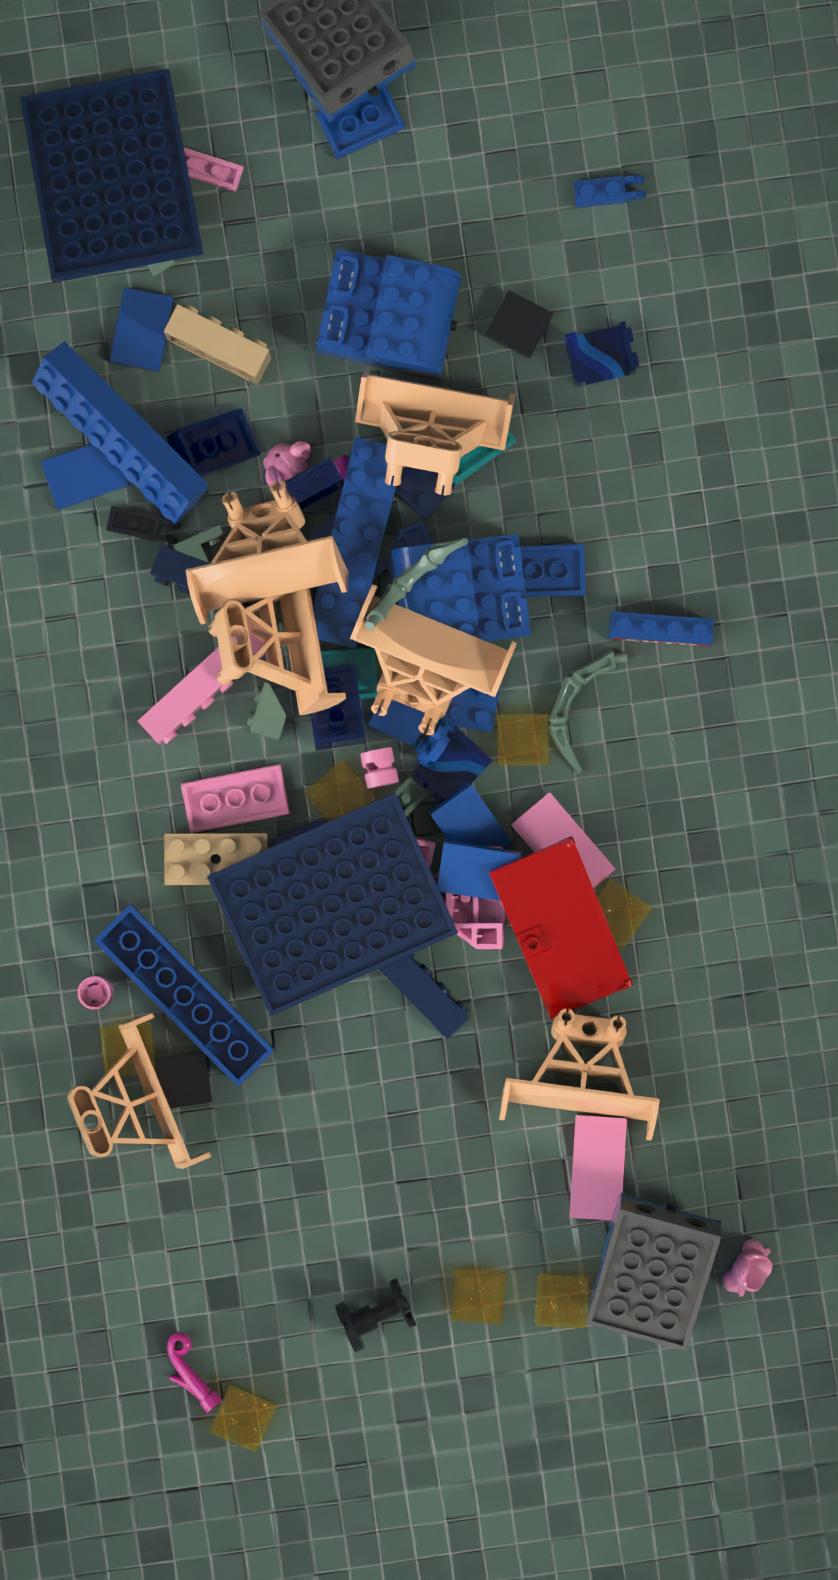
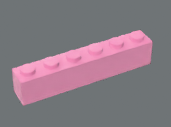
[138,632,266,745]

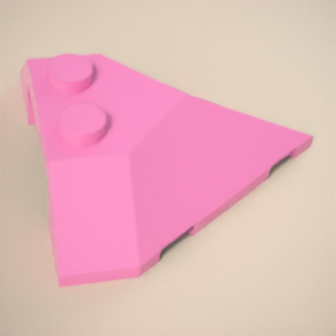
[433,846,506,949]

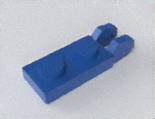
[573,175,646,208]

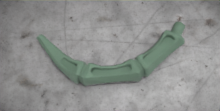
[365,538,468,630]
[548,649,627,774]

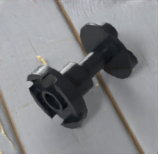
[335,1278,417,1352]

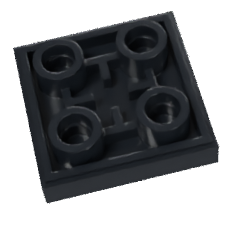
[485,290,554,359]
[154,1052,213,1109]

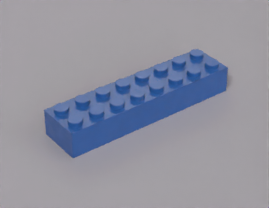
[32,341,209,524]
[312,437,396,648]
[93,904,276,1086]

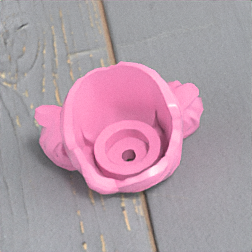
[263,441,311,488]
[723,1239,773,1297]

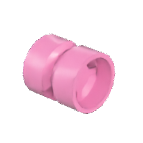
[360,747,399,789]
[78,976,114,1010]

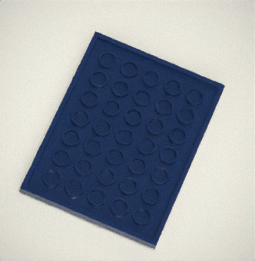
[20,69,204,283]
[207,792,458,1016]

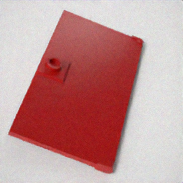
[488,836,633,1019]

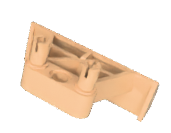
[355,366,515,495]
[186,481,349,625]
[350,584,517,735]
[208,588,346,715]
[499,1009,660,1141]
[67,1013,211,1169]

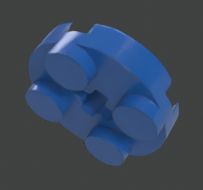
[414,719,454,768]

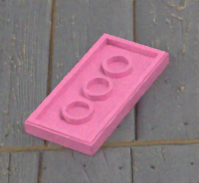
[180,764,290,834]
[511,792,616,888]
[569,1115,627,1220]

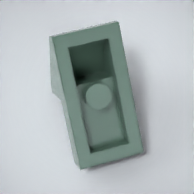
[173,524,225,563]
[395,776,429,817]

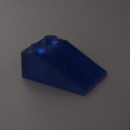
[166,408,261,478]
[310,663,366,751]

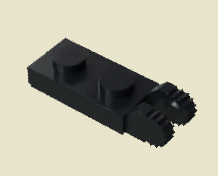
[106,506,181,544]

